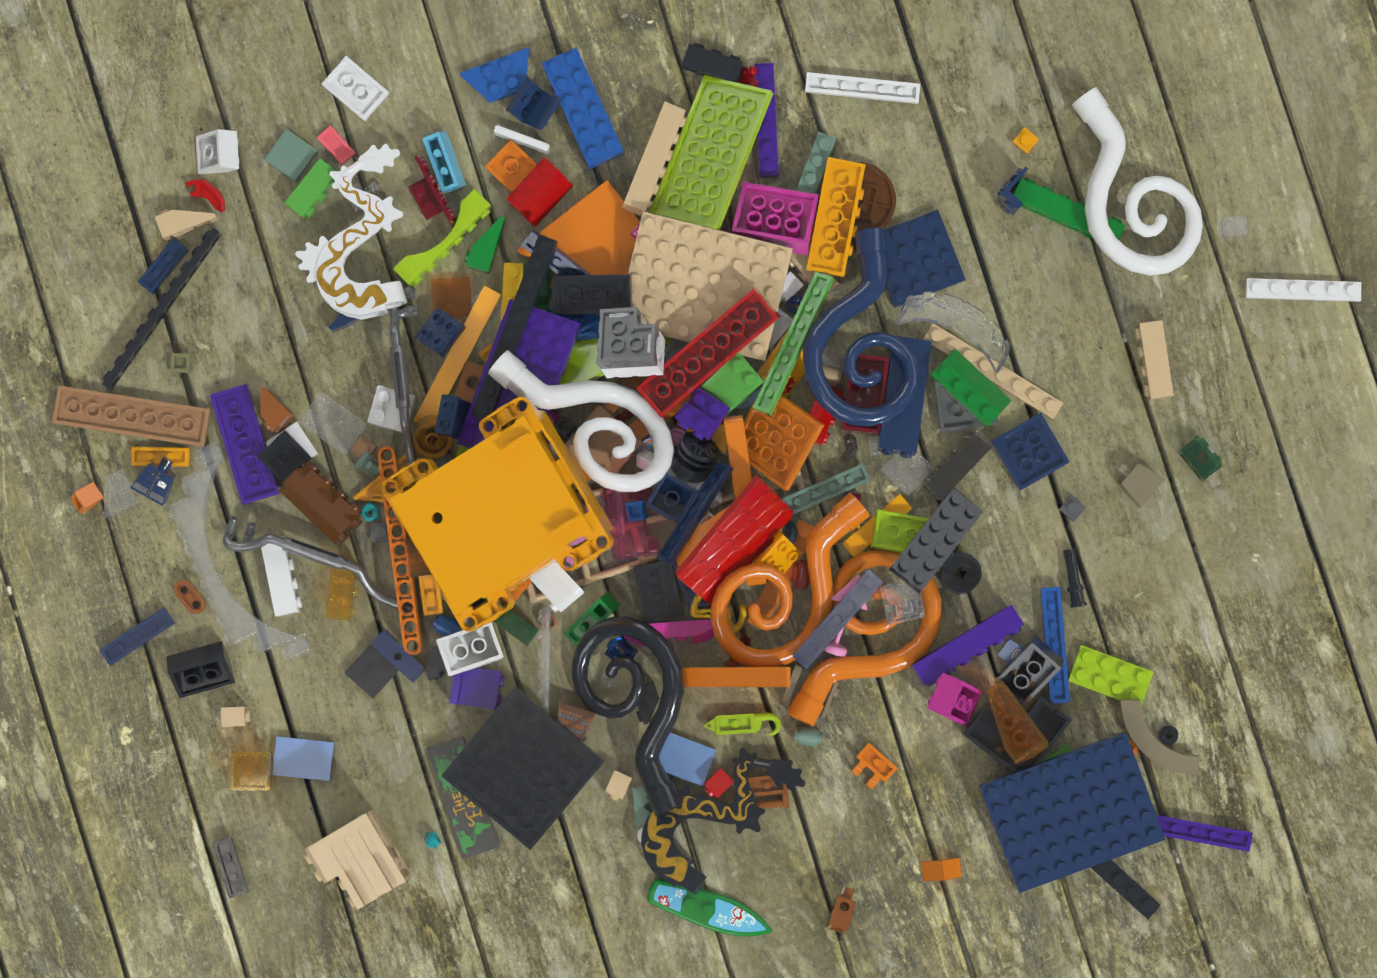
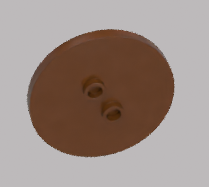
[820,162,896,238]

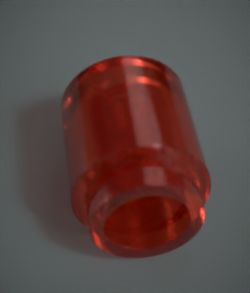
[791,560,810,589]

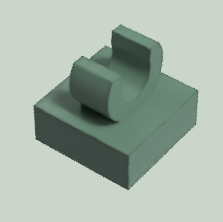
[354,451,379,478]

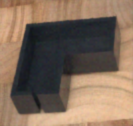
[961,696,1072,773]

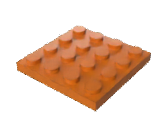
[744,394,824,491]

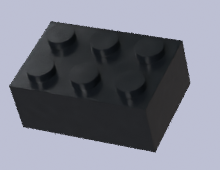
[994,635,1064,707]

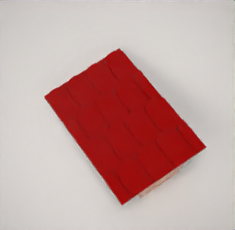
[675,474,794,606]

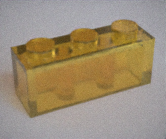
[326,568,358,621]

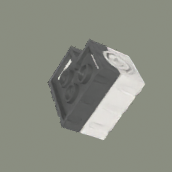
[597,307,665,378]

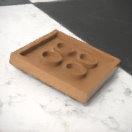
[565,405,643,473]

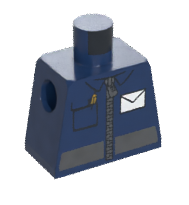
[130,456,176,506]

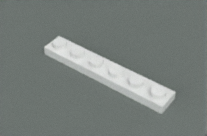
[805,72,920,104]
[1245,278,1361,302]

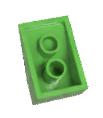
[700,353,764,417]

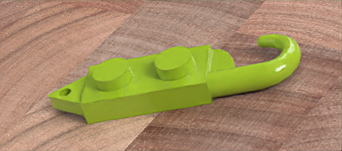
[704,713,781,736]

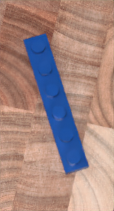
[1040,587,1070,704]

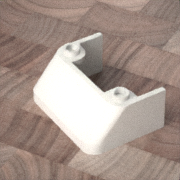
[530,562,585,612]

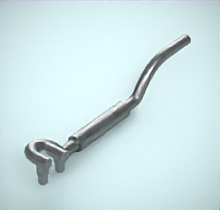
[389,287,418,465]
[222,516,419,613]

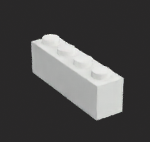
[261,536,302,617]

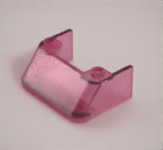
[603,487,661,560]

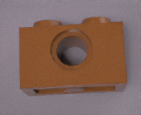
[455,361,485,403]

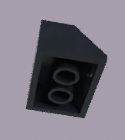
[166,641,235,698]

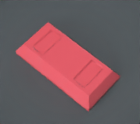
[317,125,356,165]

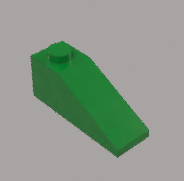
[464,216,506,274]
[564,591,621,646]

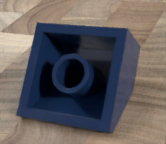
[646,473,698,524]

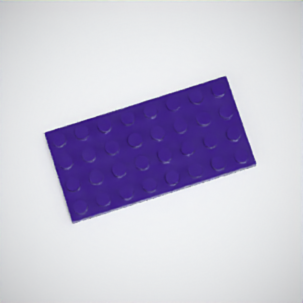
[457,299,581,449]

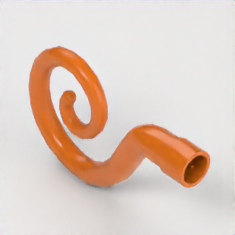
[711,493,870,667]
[786,549,942,727]

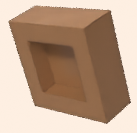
[350,436,377,458]

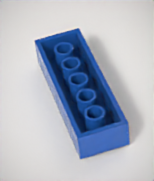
[542,48,624,170]

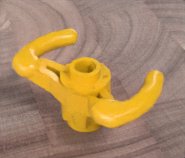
[690,594,747,634]

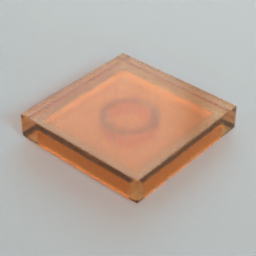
[431,277,472,317]

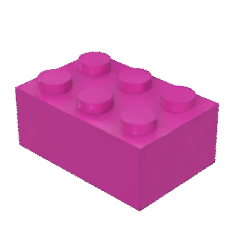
[927,673,982,727]

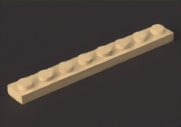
[923,323,1063,420]

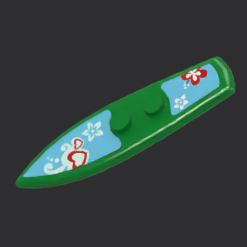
[647,879,773,937]

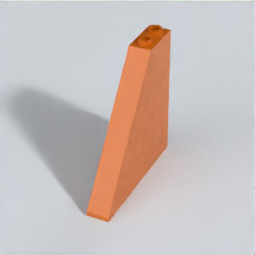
[517,180,640,275]
[683,667,790,687]

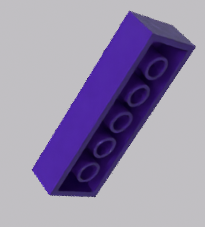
[911,605,1024,687]

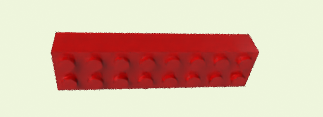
[636,287,781,417]

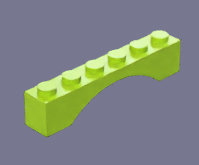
[393,189,492,287]

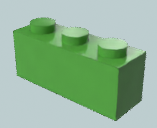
[285,158,336,220]

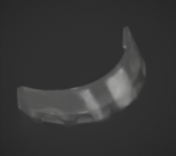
[895,291,1010,373]

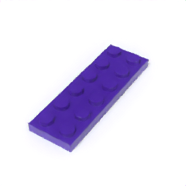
[210,384,280,505]

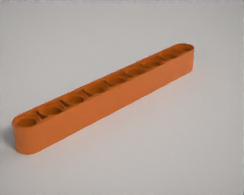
[723,415,767,587]

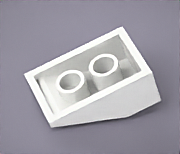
[436,623,503,676]

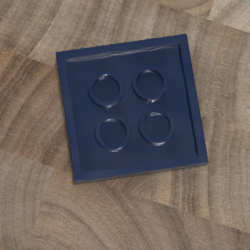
[991,413,1070,491]

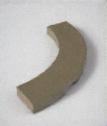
[1120,699,1199,775]

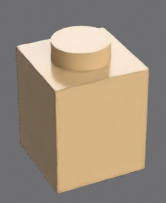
[221,706,251,727]
[605,770,632,801]

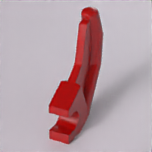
[185,180,225,212]

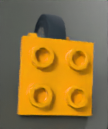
[756,520,802,574]

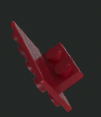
[408,154,456,228]

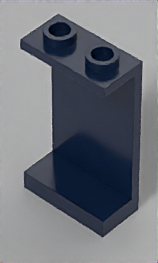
[435,394,471,440]

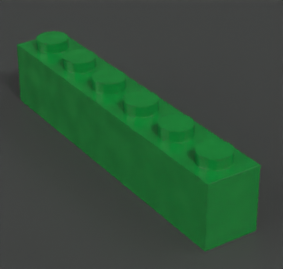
[1013,178,1126,240]

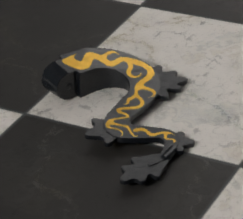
[641,748,806,895]

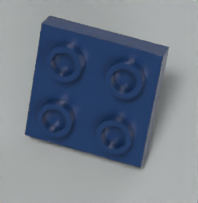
[415,307,466,358]

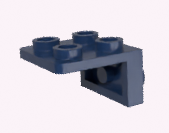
[506,78,561,130]
[996,166,1028,216]

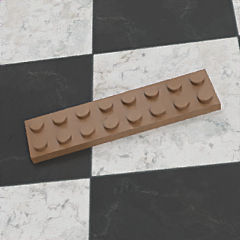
[52,386,211,448]

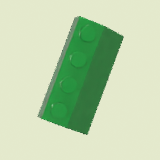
[929,349,1012,429]

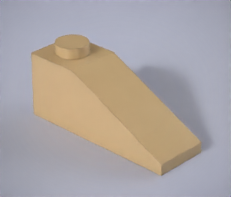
[155,209,219,241]

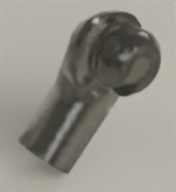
[840,433,858,463]

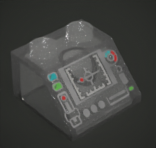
[878,581,925,626]

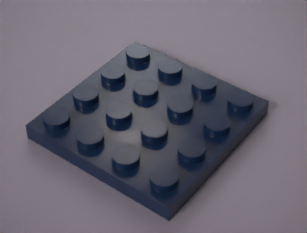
[885,210,966,308]

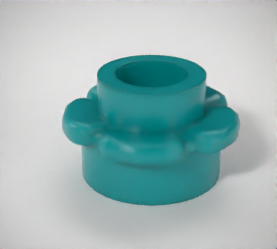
[361,503,380,522]
[424,831,441,849]

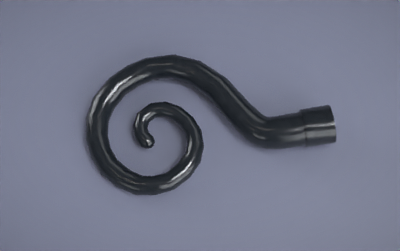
[572,616,684,817]

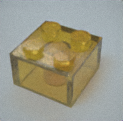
[229,751,273,791]

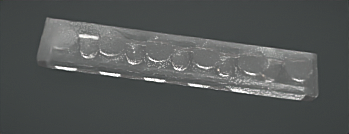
[537,606,551,715]

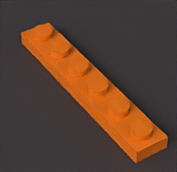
[747,519,814,625]

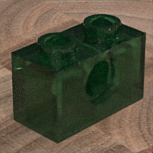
[1177,436,1222,481]

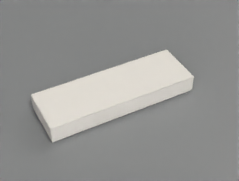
[493,125,550,155]

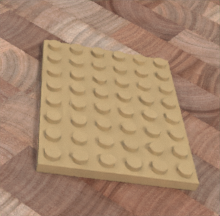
[628,211,793,361]

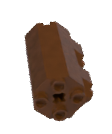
[278,462,363,544]

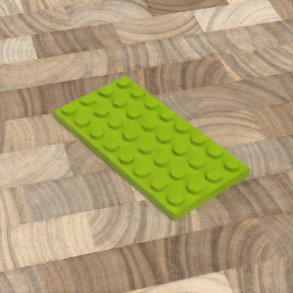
[650,75,773,230]

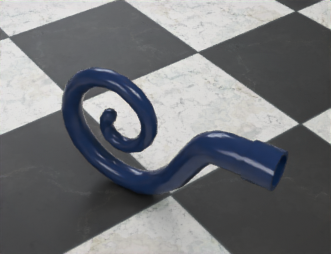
[802,228,920,426]

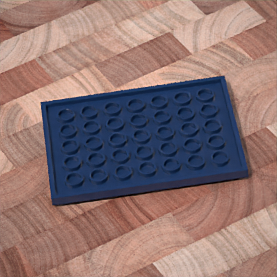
[979,731,1165,893]

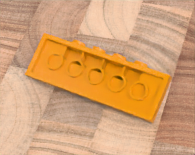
[806,157,866,277]

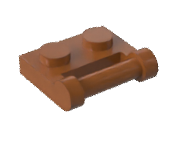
[747,775,790,809]

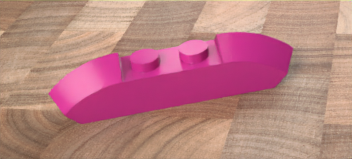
[623,619,715,647]

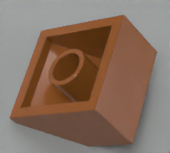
[260,387,295,433]

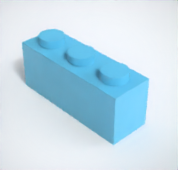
[422,132,467,193]

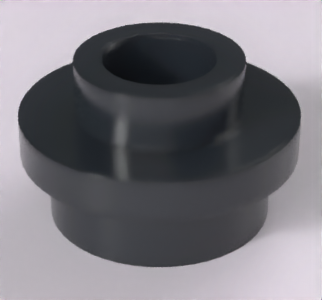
[1159,726,1178,745]

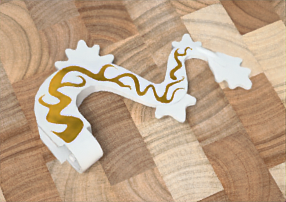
[295,144,407,320]

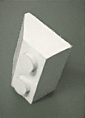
[196,129,239,174]

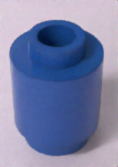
[432,614,461,636]

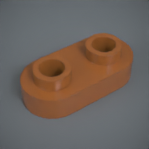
[174,580,206,614]

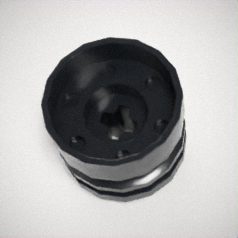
[671,432,719,483]
[940,553,982,595]

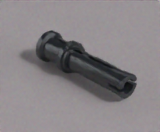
[1063,549,1087,608]

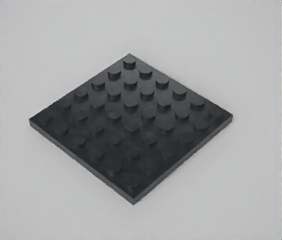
[441,686,605,850]

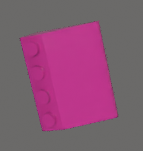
[732,182,819,255]

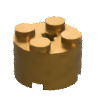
[413,415,452,459]

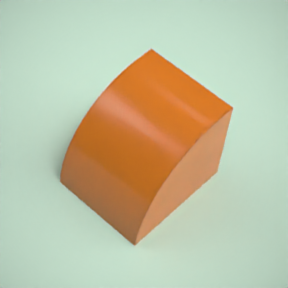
[70,482,104,514]

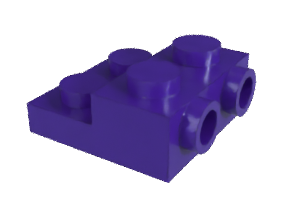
[675,387,731,440]

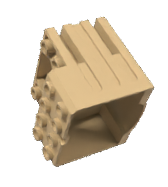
[304,810,413,910]

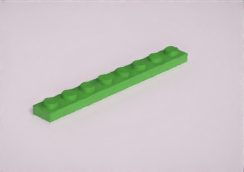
[753,271,834,416]

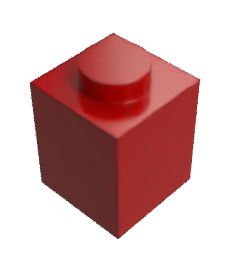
[704,768,734,798]

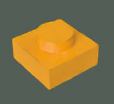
[1012,127,1039,155]

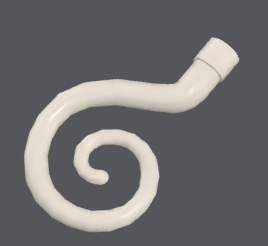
[1072,87,1203,276]
[488,350,674,492]

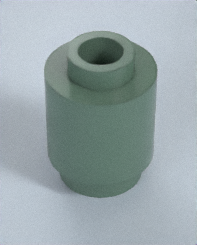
[794,725,823,747]

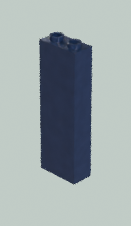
[877,336,932,458]

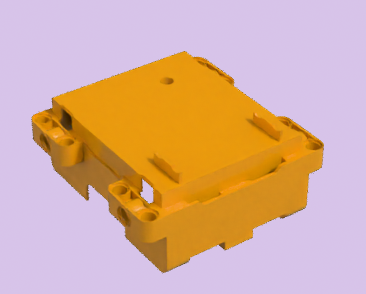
[381,397,614,632]

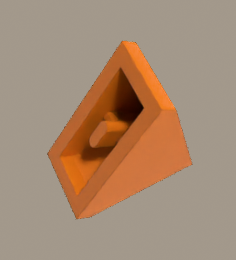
[921,857,962,881]

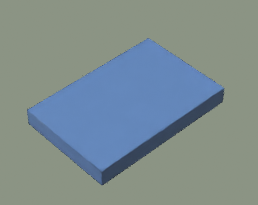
[660,733,716,786]
[272,736,335,781]

